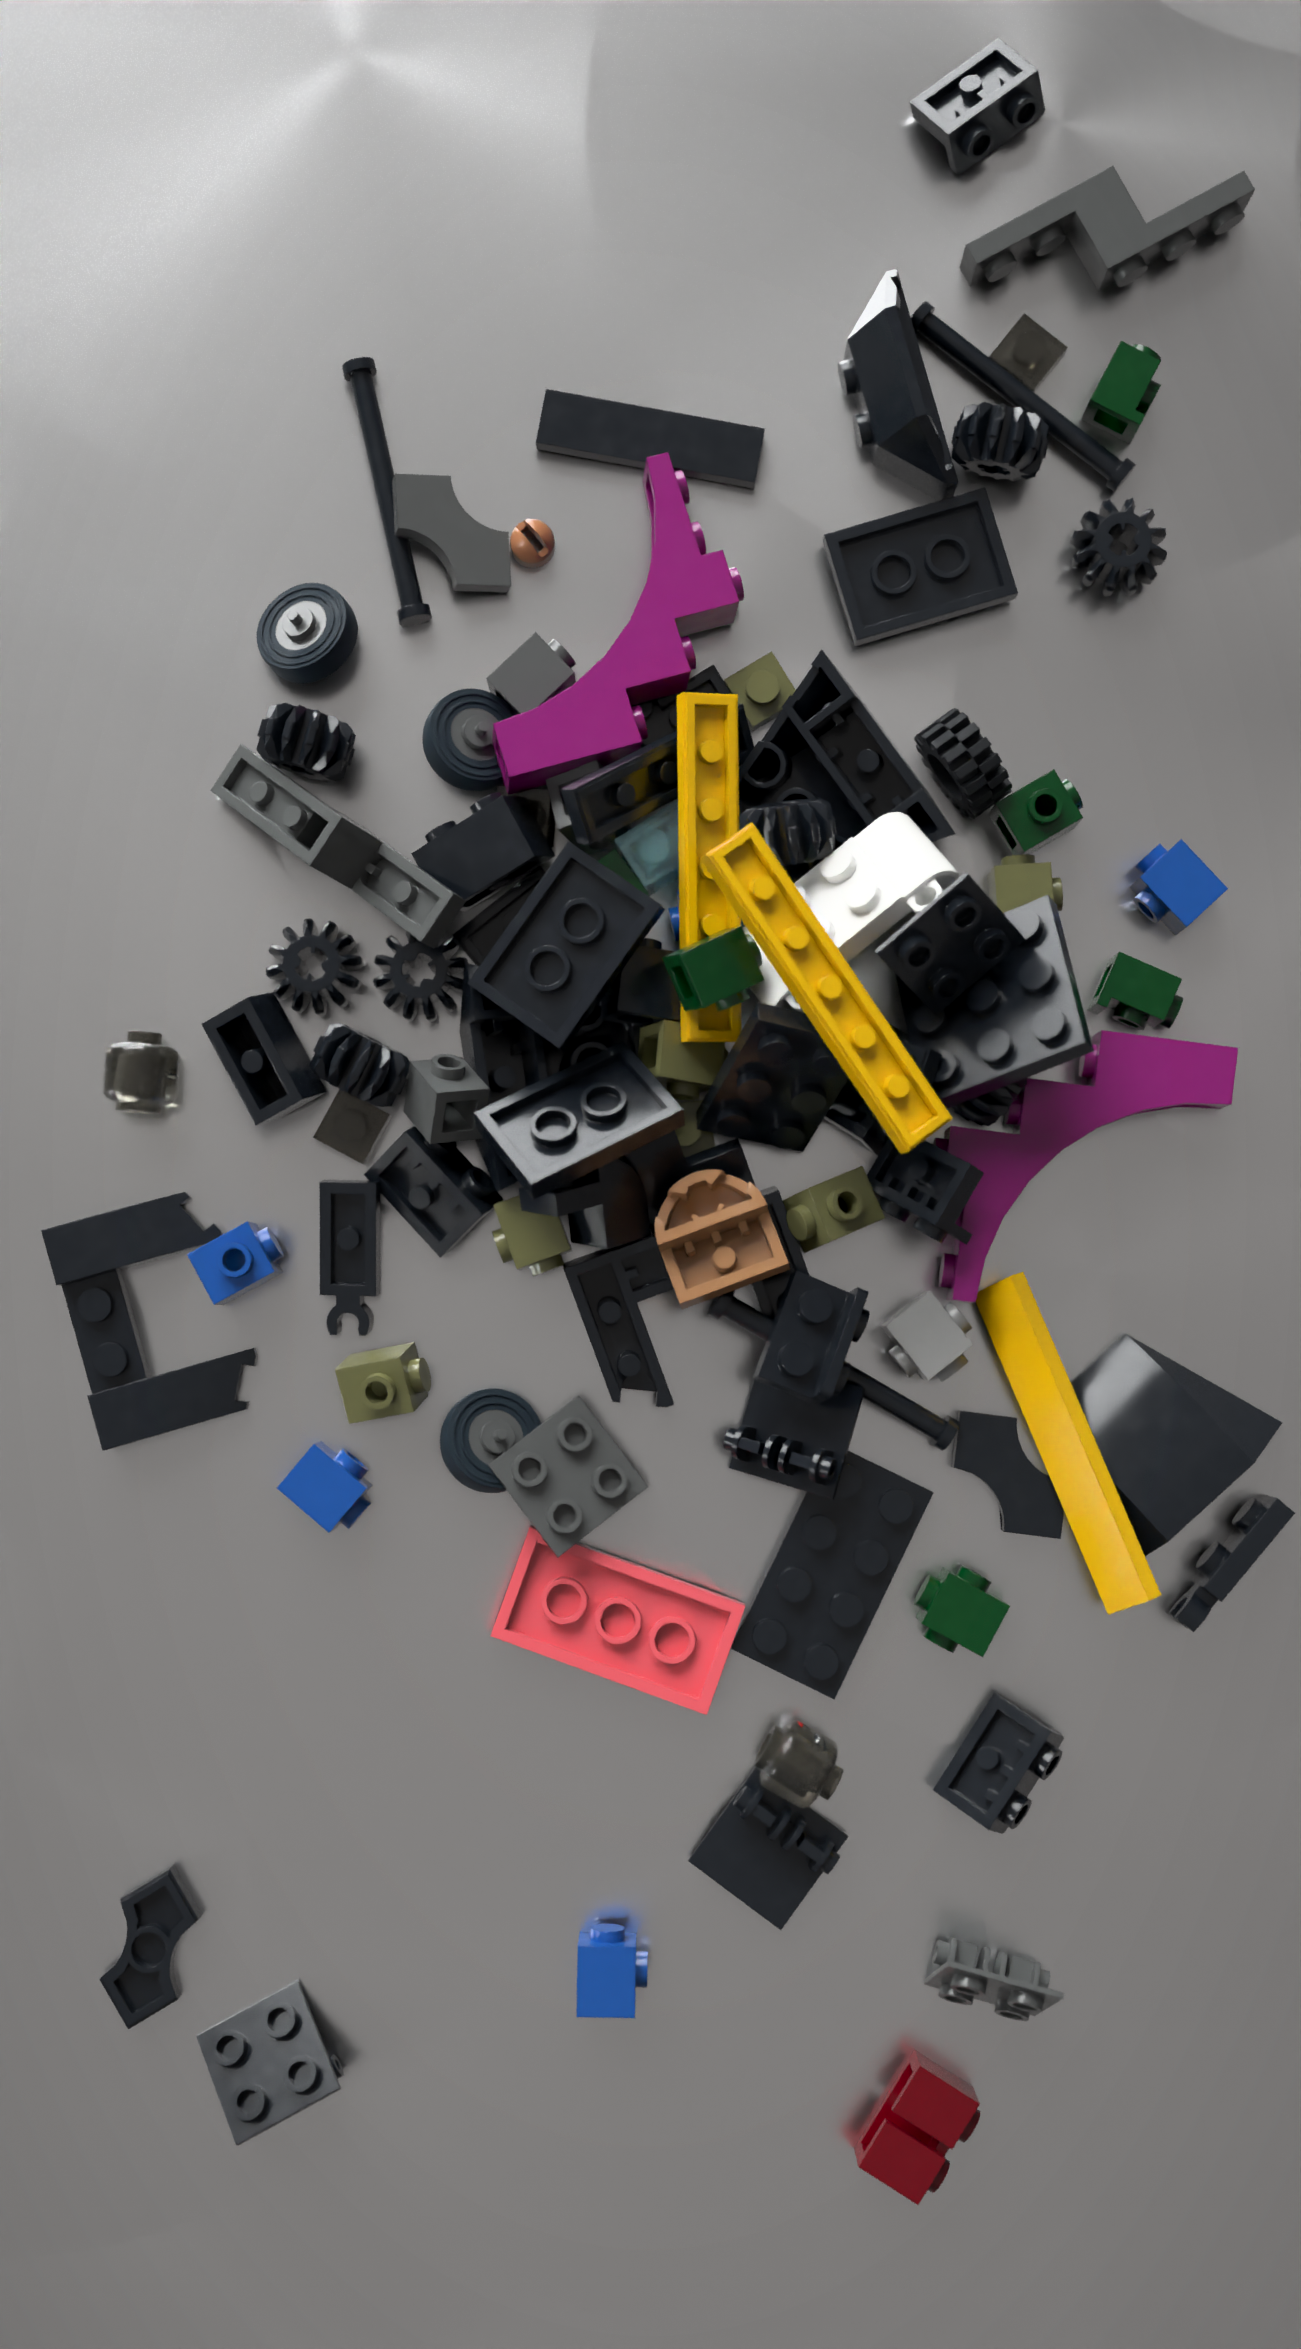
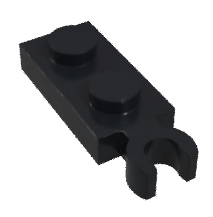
[320,1180,380,1336]
[1169,1494,1295,1632]

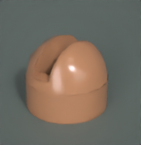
[510,519,555,568]

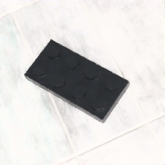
[731,1450,934,1700]

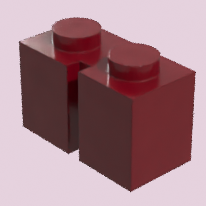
[854,2049,980,2205]

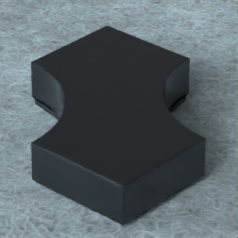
[952,1410,1064,1539]
[99,1865,202,2029]

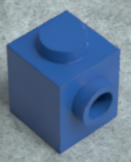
[1130,839,1228,936]
[187,1221,284,1305]
[277,1441,373,1533]
[576,1924,648,2018]

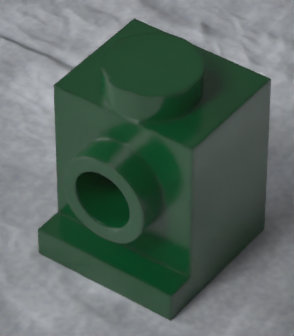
[1081,341,1161,444]
[1087,952,1183,1030]

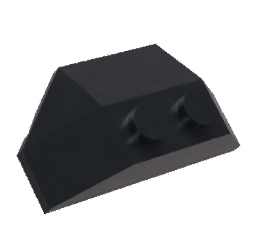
[837,269,959,501]

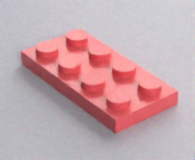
[491,1526,746,1715]

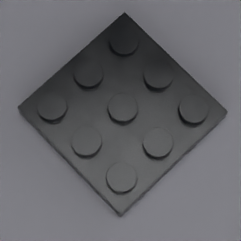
[895,895,1094,1109]

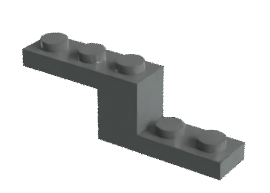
[959,166,1255,291]
[210,744,466,949]

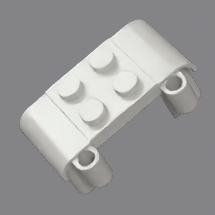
[743,812,961,1013]

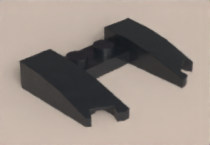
[563,1186,810,1407]
[41,1192,258,1451]

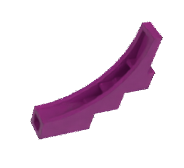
[492,452,744,795]
[933,1030,1238,1303]

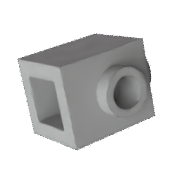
[881,1290,973,1382]

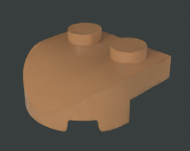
[655,1169,790,1310]

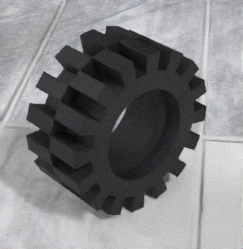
[914,708,1012,819]

